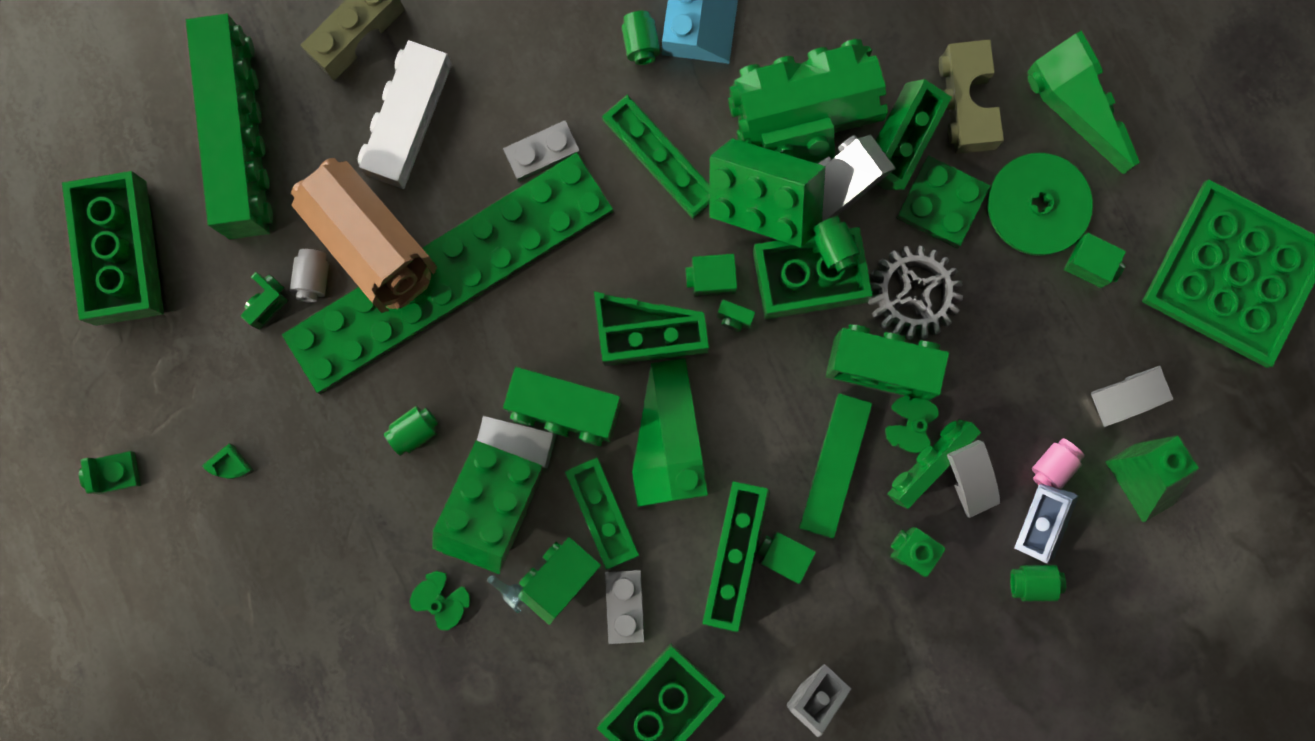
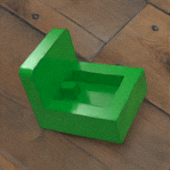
[890,528,945,577]

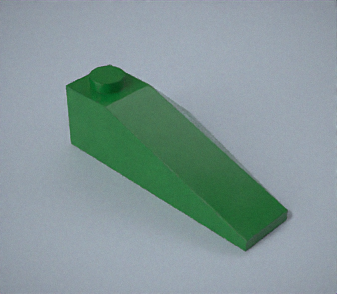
[1027,30,1140,174]
[632,358,708,507]

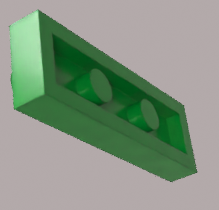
[887,419,981,509]
[565,458,639,570]

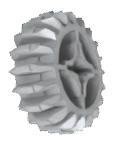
[868,246,963,340]

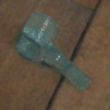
[488,575,522,613]

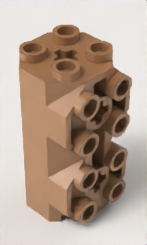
[291,158,437,313]

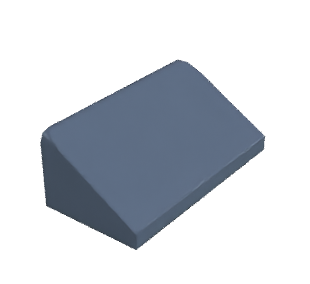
[1015,484,1079,563]

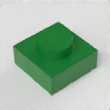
[716,299,755,332]

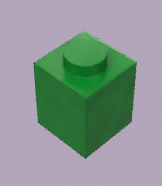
[1064,233,1126,288]
[685,254,737,297]
[757,532,816,584]

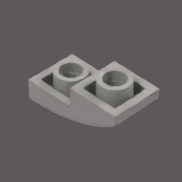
[1091,366,1173,427]
[477,416,556,468]
[947,440,1000,518]

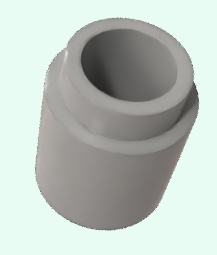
[289,249,329,302]

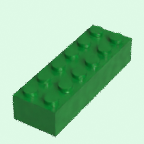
[185,13,273,240]

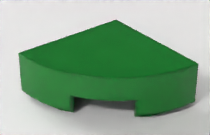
[202,443,254,479]

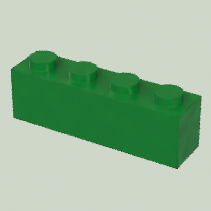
[702,481,770,632]

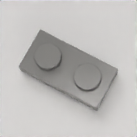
[503,120,580,182]
[605,570,644,644]

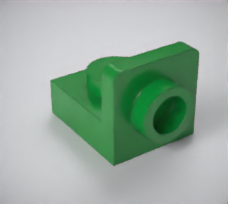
[240,272,289,330]
[79,451,141,495]

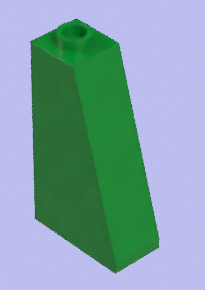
[1105,436,1199,522]

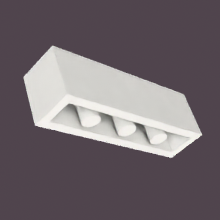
[358,40,452,189]

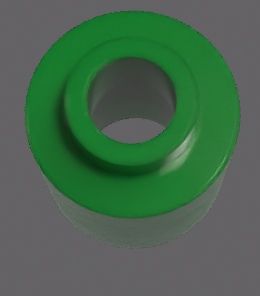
[621,10,661,65]
[813,216,861,272]
[384,406,438,456]
[1010,565,1066,602]

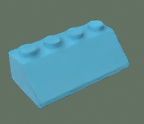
[662,0,738,64]

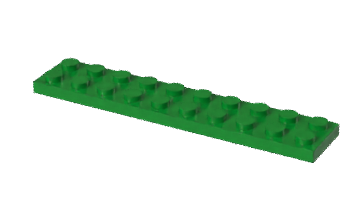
[282,152,614,394]

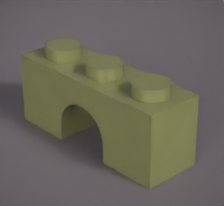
[300,0,405,81]
[939,40,1004,154]

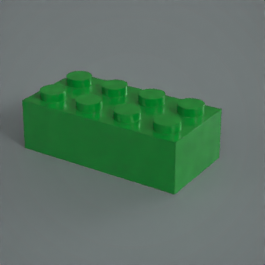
[62,171,164,326]

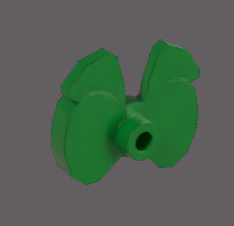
[885,395,939,453]
[409,571,470,630]

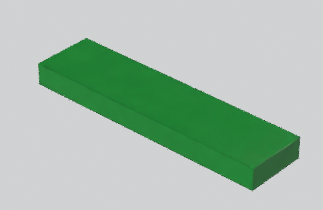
[602,95,710,219]
[799,393,872,539]

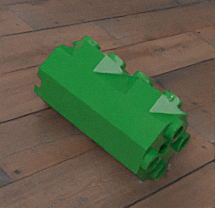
[728,39,888,147]

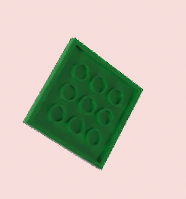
[1142,179,1315,368]

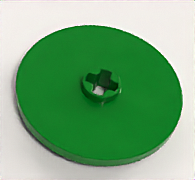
[987,153,1093,256]

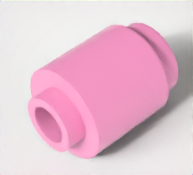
[1032,438,1085,490]

